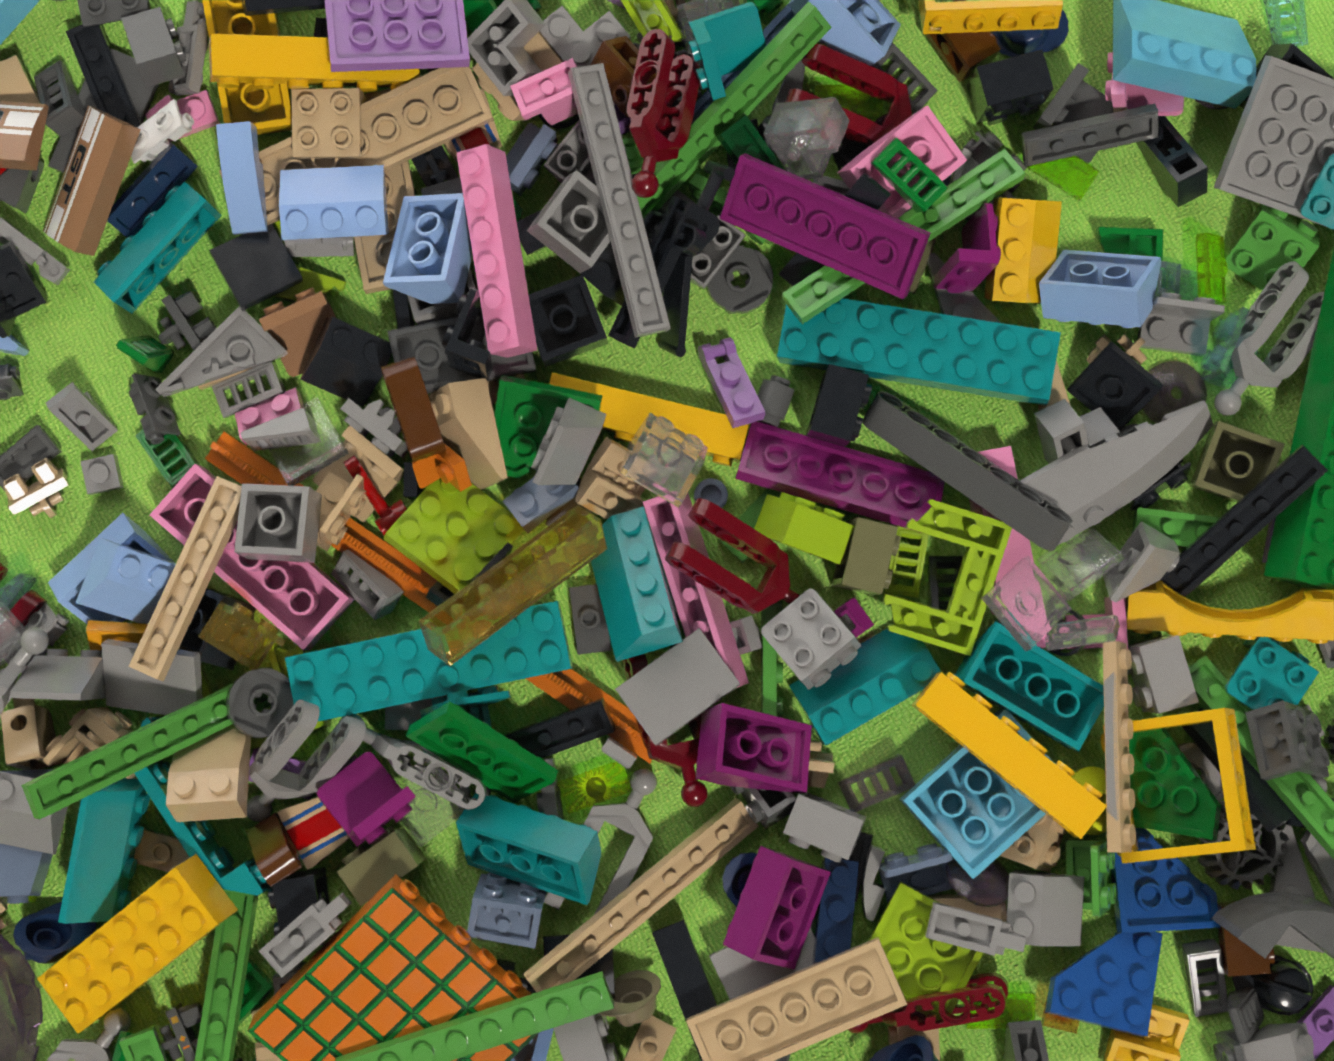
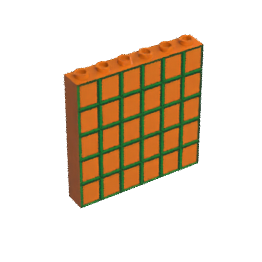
[248,874,538,1061]

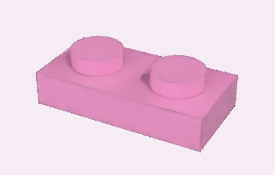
[235,387,305,445]

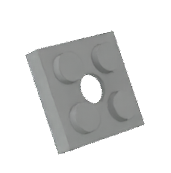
[340,398,408,458]

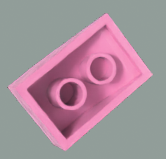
[837,105,967,219]

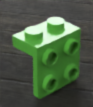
[1224,204,1320,290]
[1066,839,1117,917]

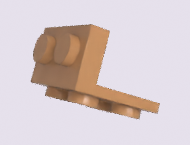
[259,287,336,377]

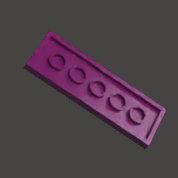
[720,153,931,299]
[735,422,945,534]

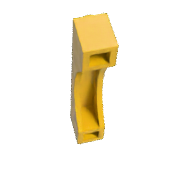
[1126,581,1334,644]

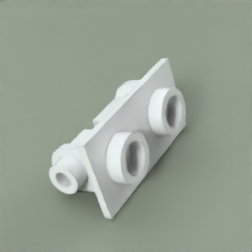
[131,99,194,164]

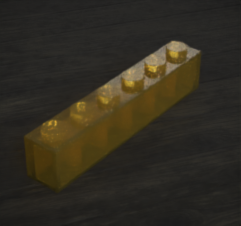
[419,505,607,666]

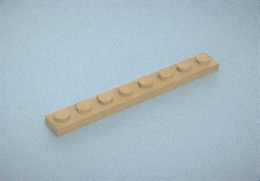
[523,798,759,992]

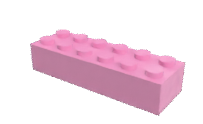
[150,464,355,650]

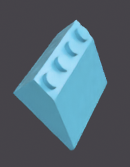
[1113,0,1256,109]
[899,709,1054,879]

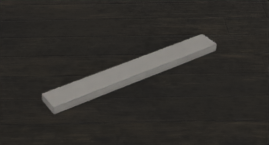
[568,63,671,338]

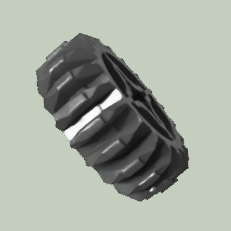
[1196,801,1289,890]

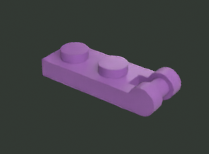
[698,337,765,428]

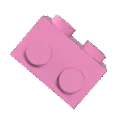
[1105,52,1184,116]

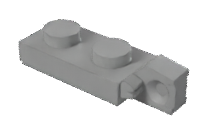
[168,0,208,96]
[0,217,70,285]
[259,892,352,978]
[925,902,1027,956]

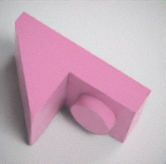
[145,90,220,142]

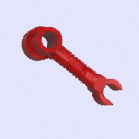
[343,455,407,535]

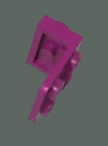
[934,203,1001,293]
[317,752,416,847]

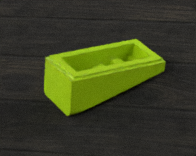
[884,525,929,598]

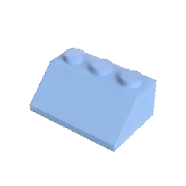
[788,0,901,66]
[279,165,389,240]
[383,193,473,304]
[1039,250,1161,328]
[48,513,174,624]
[75,538,176,624]

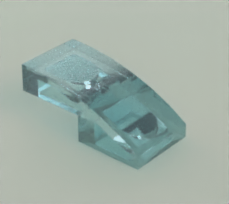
[1155,261,1203,301]

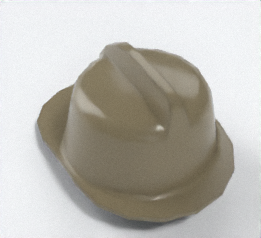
[598,970,661,1027]

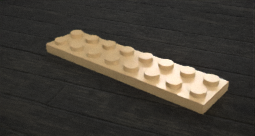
[219,66,494,225]

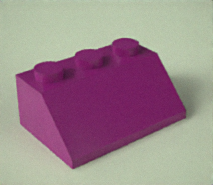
[723,846,831,969]

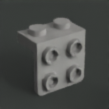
[761,589,861,690]

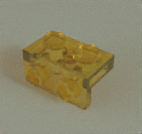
[198,601,286,670]

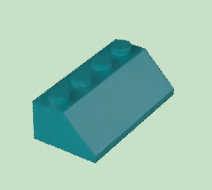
[94,182,222,314]
[586,506,683,662]
[955,622,1104,751]
[789,628,941,746]
[58,777,150,924]
[456,793,602,905]

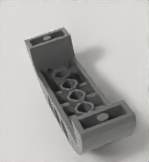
[1211,892,1334,959]

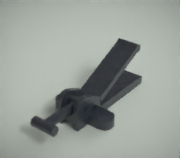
[608,160,735,357]

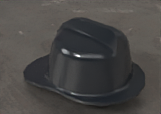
[1232,955,1313,1016]

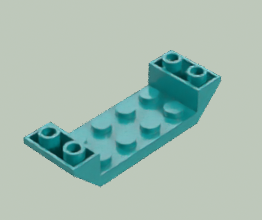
[134,715,272,896]

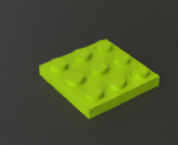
[383,478,524,599]
[869,881,983,1020]

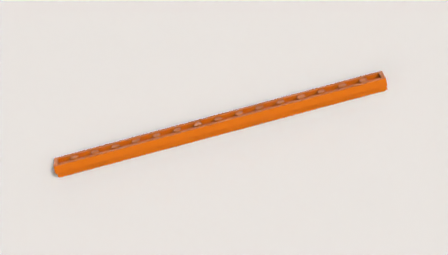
[205,432,652,764]

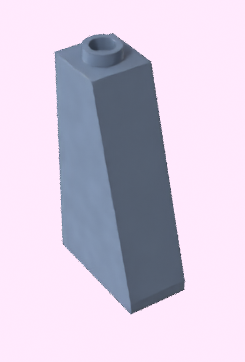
[0,769,54,904]

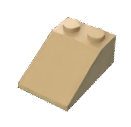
[428,378,508,490]
[166,724,251,822]

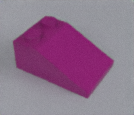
[695,703,812,793]

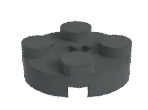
[707,245,773,314]
[226,668,294,738]

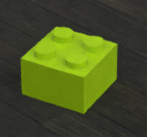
[754,492,854,564]

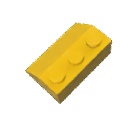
[984,197,1062,303]

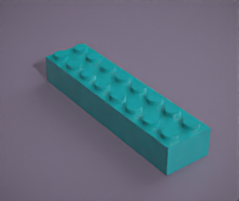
[777,298,1061,406]
[285,601,573,721]

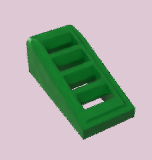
[871,138,948,213]
[116,336,174,374]
[135,430,201,488]

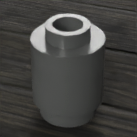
[758,375,795,427]

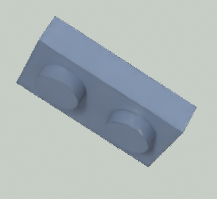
[506,123,558,196]
[503,476,579,534]

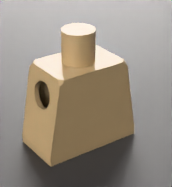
[1,698,62,770]

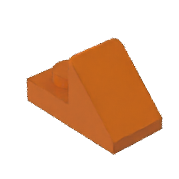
[412,443,472,492]

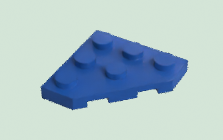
[1111,828,1220,934]
[1045,932,1162,1037]

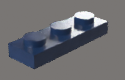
[107,142,198,238]
[812,858,859,963]

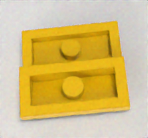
[1104,1004,1190,1061]

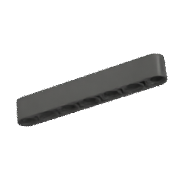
[862,391,1073,551]

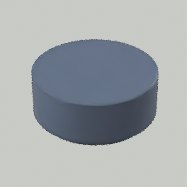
[694,478,728,508]

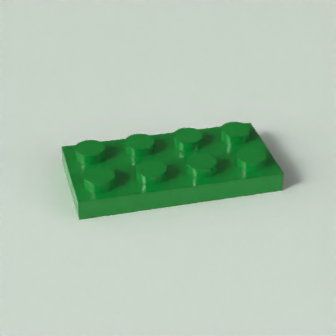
[406,701,558,803]

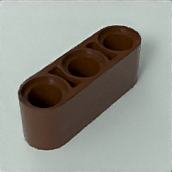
[381,356,446,462]
[246,813,302,886]

